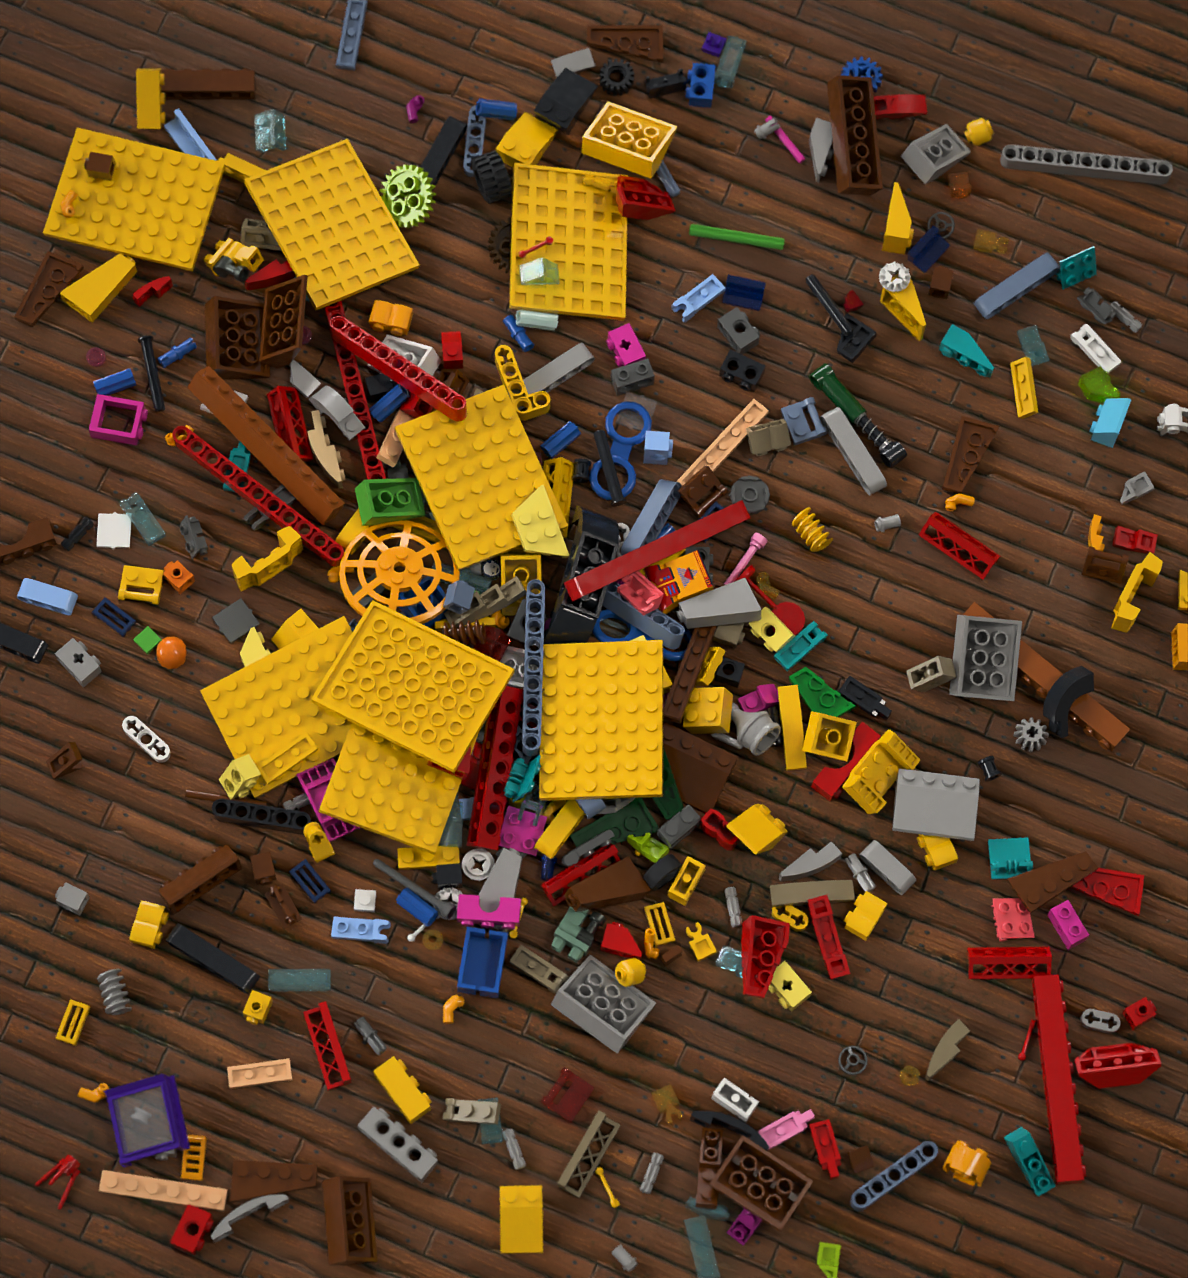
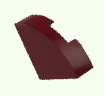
[844,290,864,313]

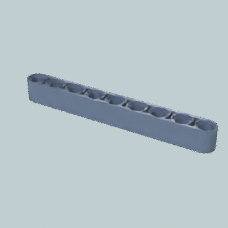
[522,579,545,757]

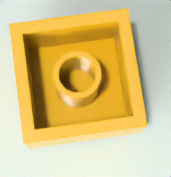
[683,687,733,734]
[802,711,857,761]

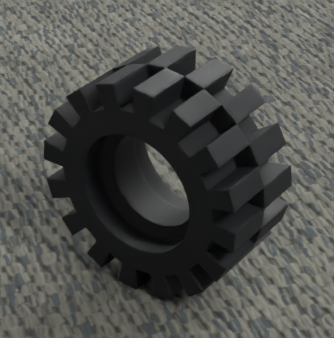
[600,58,634,96]

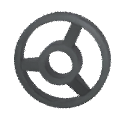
[928,212,955,239]
[838,1046,868,1075]

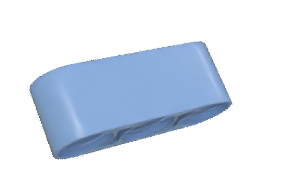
[17,578,78,615]

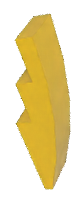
[777,685,807,771]

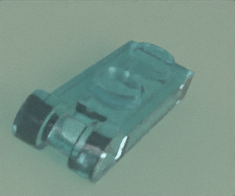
[119,492,166,546]

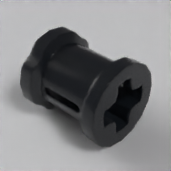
[572,458,591,483]
[977,756,1002,782]

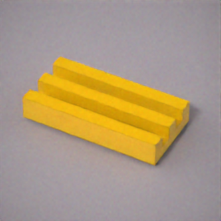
[644,902,675,947]
[56,999,91,1046]

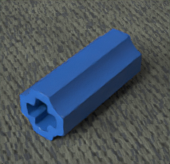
[476,98,517,120]
[93,368,136,396]
[370,384,410,422]
[540,421,581,459]
[396,888,439,927]

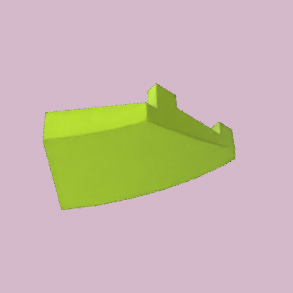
[627,833,669,863]
[817,1242,841,1278]

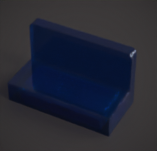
[907,225,950,273]
[722,274,766,311]

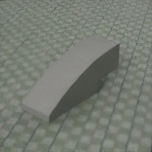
[778,841,842,881]

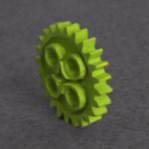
[379,164,436,228]

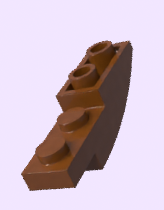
[695,1127,723,1210]

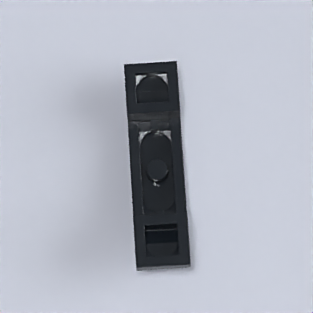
[689,1111,769,1151]

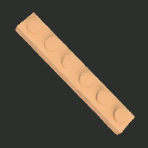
[677,399,769,486]
[99,1170,228,1212]

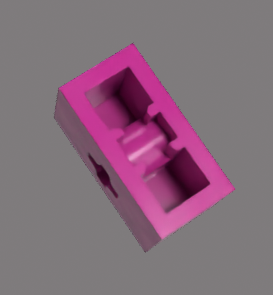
[606,323,646,367]
[1047,900,1089,950]

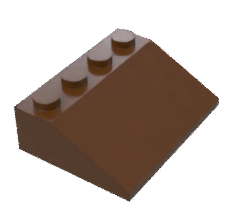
[259,275,308,368]
[205,296,270,380]
[663,722,738,813]
[709,1135,813,1232]

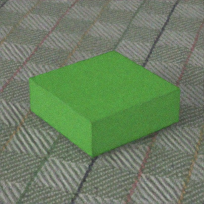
[133,626,162,655]

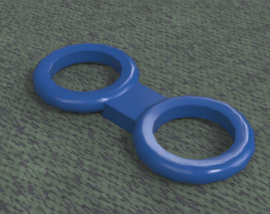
[589,401,652,500]
[592,609,692,661]

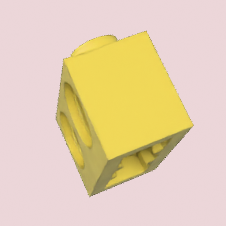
[219,754,261,800]

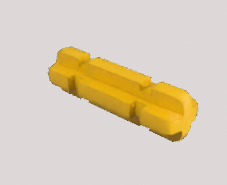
[583,173,617,194]

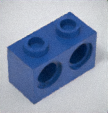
[686,63,716,108]

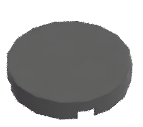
[730,476,770,515]

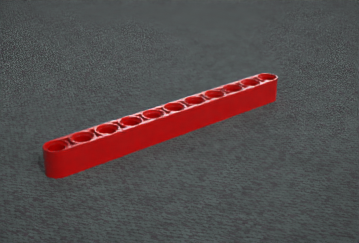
[324,300,386,479]
[172,426,344,567]
[564,500,751,601]

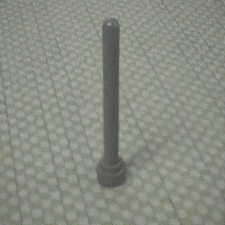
[373,859,457,920]

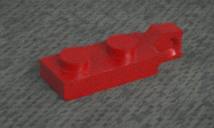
[809,1119,841,1180]

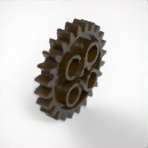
[488,217,512,274]

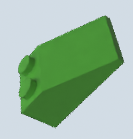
[355,478,426,526]

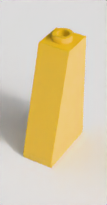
[60,253,137,323]

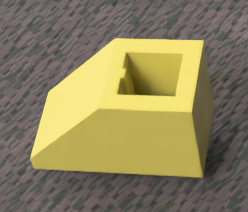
[240,627,271,667]

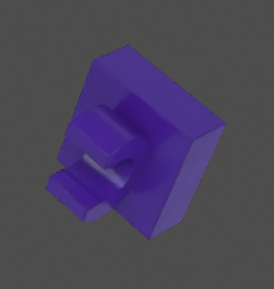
[702,32,726,58]

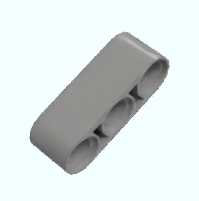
[859,840,916,895]

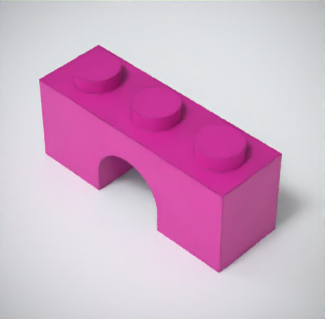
[457,894,521,929]

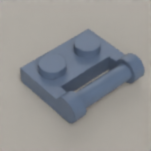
[780,397,828,446]

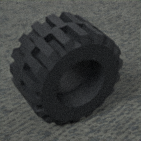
[472,150,512,204]

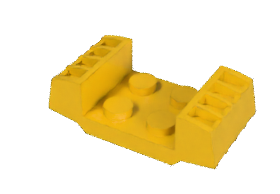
[232,526,303,591]
[1111,552,1163,633]
[842,729,920,814]

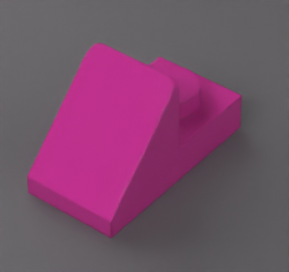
[738,684,779,713]

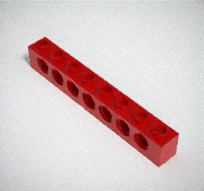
[466,686,523,850]

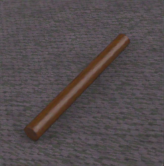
[185,789,267,806]

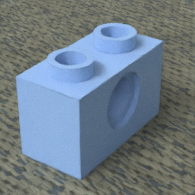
[644,431,673,465]

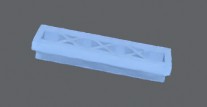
[164,108,217,161]

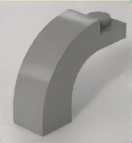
[309,386,365,440]

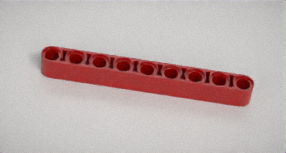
[330,316,467,422]

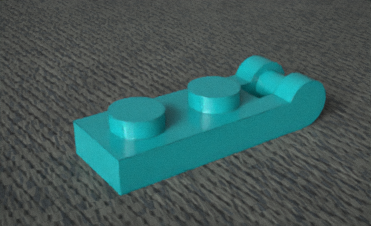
[774,621,828,672]

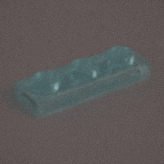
[268,969,331,991]
[684,1215,720,1278]

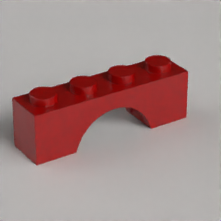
[811,722,881,802]

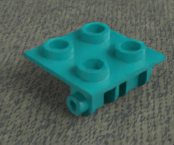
[1056,246,1097,289]
[504,755,541,802]
[988,837,1033,879]

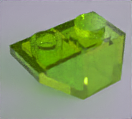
[1078,366,1121,404]

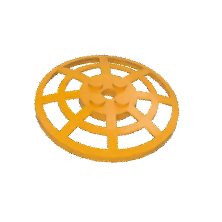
[339,520,460,624]

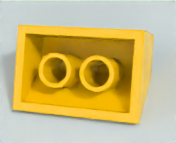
[271,609,319,649]

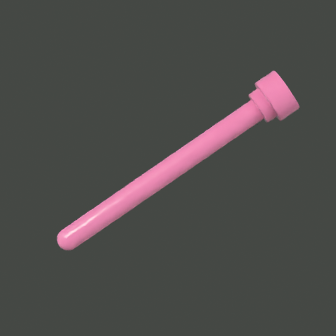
[724,532,768,585]

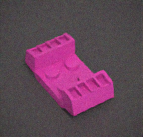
[296,758,361,842]

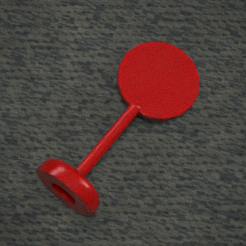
[734,565,805,635]

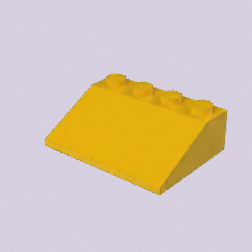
[582,102,677,179]

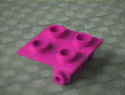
[499,806,547,856]

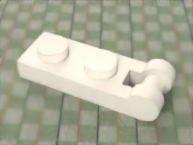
[1070,324,1122,375]

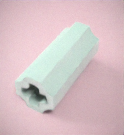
[516,309,558,331]

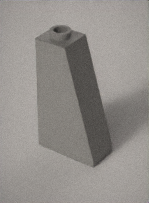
[677,578,761,629]
[479,848,522,933]

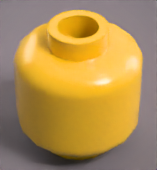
[964,118,994,146]
[615,958,646,987]

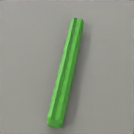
[689,224,785,250]

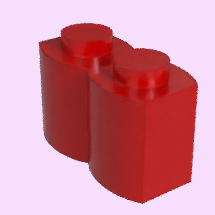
[700,809,741,851]

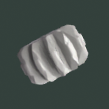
[1014,717,1049,752]

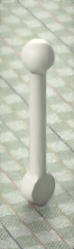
[407,910,440,942]

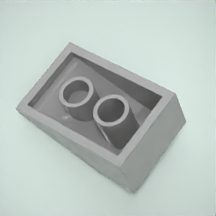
[901,124,971,185]

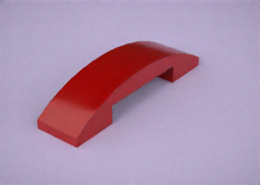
[807,894,851,979]

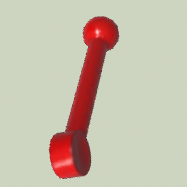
[519,236,553,258]
[1018,1019,1035,1061]

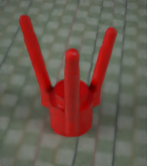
[35,1154,81,1210]

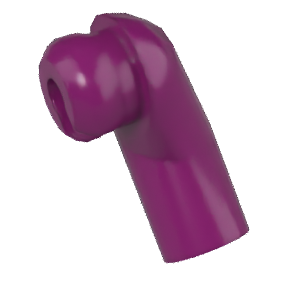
[406,95,425,123]

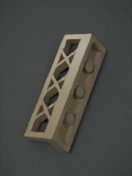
[241,218,282,251]
[557,1110,620,1198]

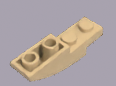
[307,410,345,488]

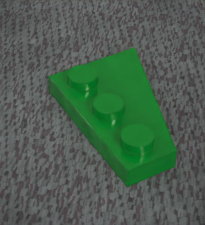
[788,667,855,717]

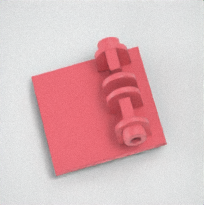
[991,898,1035,942]

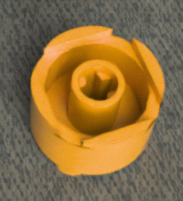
[942,1140,991,1187]

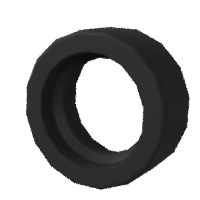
[643,854,682,891]

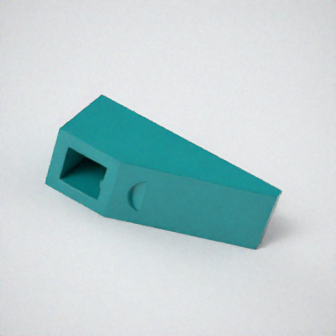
[939,324,994,378]
[1004,1127,1056,1196]

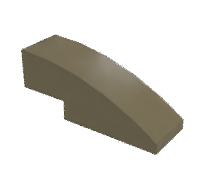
[925,1019,970,1081]

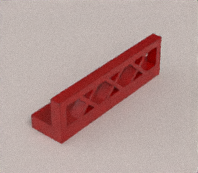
[267,386,313,462]
[918,512,1001,580]
[541,843,620,906]
[967,947,1052,979]
[303,1001,352,1091]

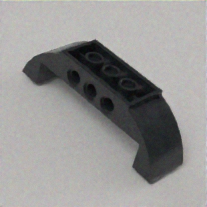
[536,505,619,651]

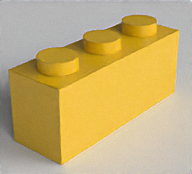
[136,68,166,129]
[373,1056,431,1124]

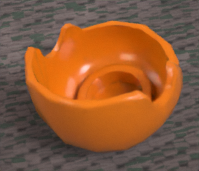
[156,637,187,669]

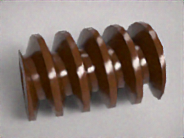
[442,619,486,646]

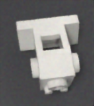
[1157,404,1188,435]

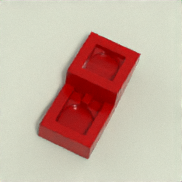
[132,276,173,307]
[1112,526,1158,554]

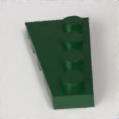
[652,745,684,820]
[569,797,659,850]

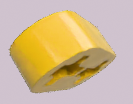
[772,905,808,932]

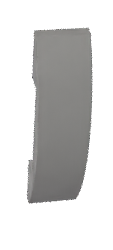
[211,1194,289,1243]

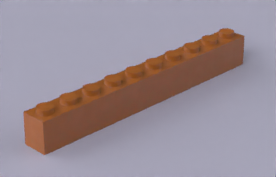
[187,366,345,525]
[963,602,1130,752]

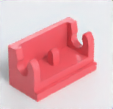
[617,571,664,616]

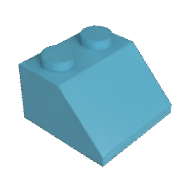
[1089,398,1131,448]

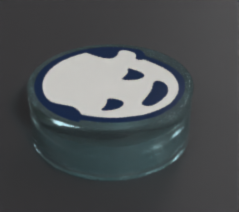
[482,559,501,580]

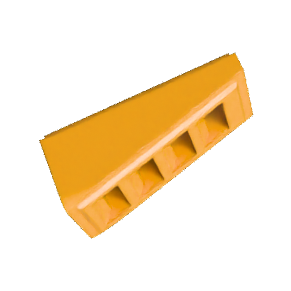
[181,1135,207,1181]

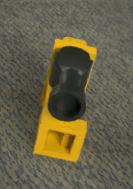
[204,238,264,282]

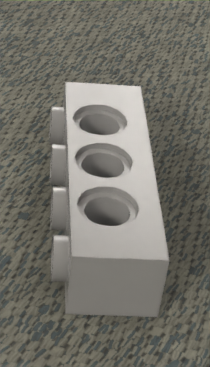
[357,1107,438,1183]

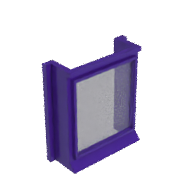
[104,1074,190,1168]

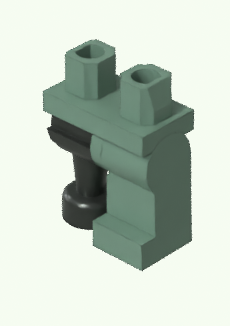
[551,907,607,963]

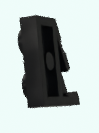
[837,313,877,363]

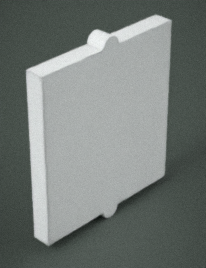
[97,512,132,550]

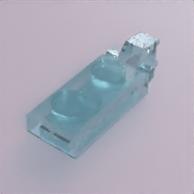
[441,792,464,847]

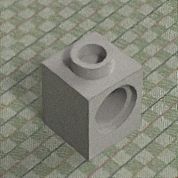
[55,882,90,915]

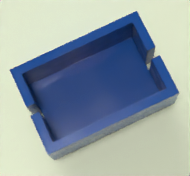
[457,927,508,998]

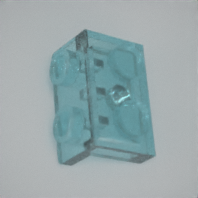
[254,109,287,153]

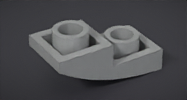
[551,48,596,77]

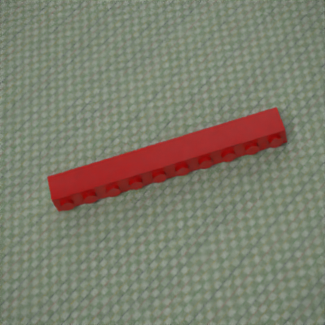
[1031,974,1086,1185]

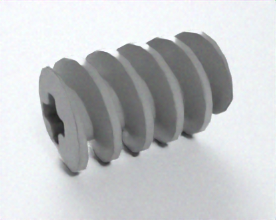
[97,969,132,1015]

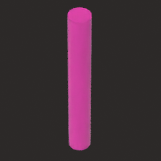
[765,116,805,163]

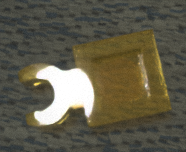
[973,229,1009,253]
[651,1084,682,1125]

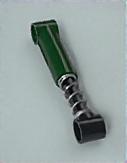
[809,363,907,468]

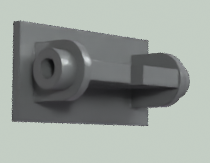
[1077,287,1117,325]
[180,515,208,559]

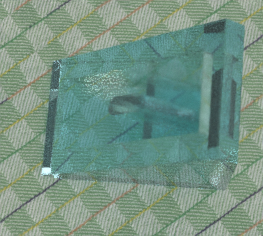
[519,257,560,285]

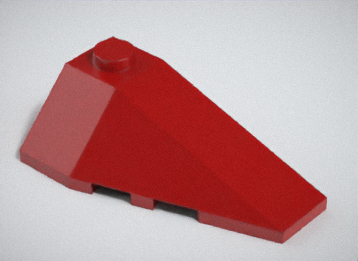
[741,915,790,999]

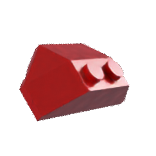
[616,175,676,220]
[1074,1043,1161,1089]

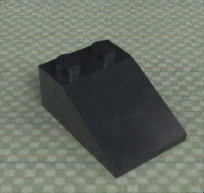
[534,67,598,135]

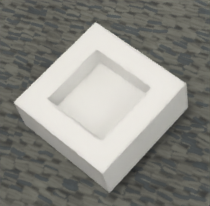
[354,889,376,912]

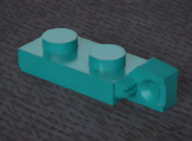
[223,441,251,492]

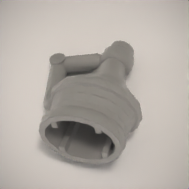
[711,702,781,756]

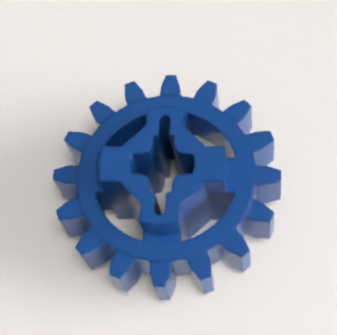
[841,56,883,93]

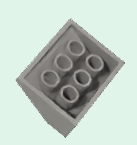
[949,615,1022,701]
[892,768,980,841]
[551,955,656,1054]

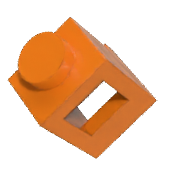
[163,560,195,595]

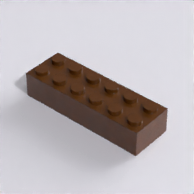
[827,75,883,195]

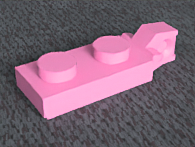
[758,1109,815,1150]

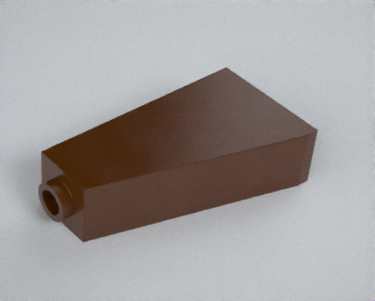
[564,856,651,912]

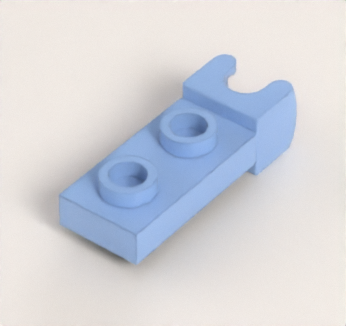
[672,274,725,322]
[331,917,391,944]

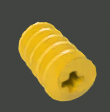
[792,507,833,552]

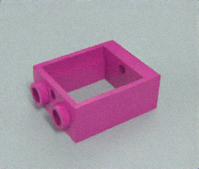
[89,394,148,445]

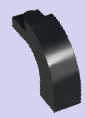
[1043,666,1094,738]

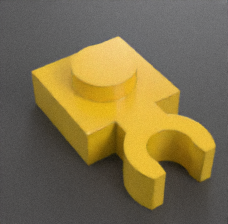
[686,922,717,962]

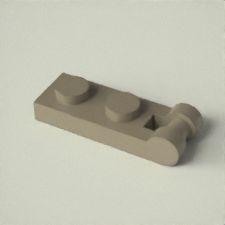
[509,945,569,994]
[442,1098,501,1125]

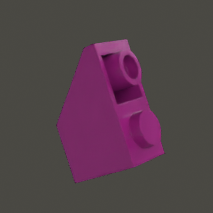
[727,1209,763,1246]

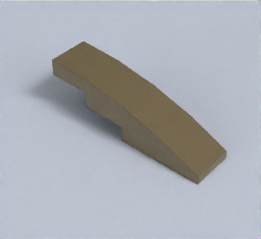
[444,576,526,627]
[770,880,855,907]

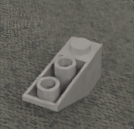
[809,118,834,182]

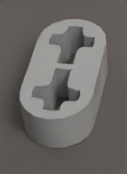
[1080,1009,1120,1034]

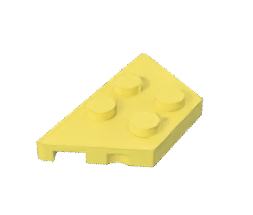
[512,485,569,558]

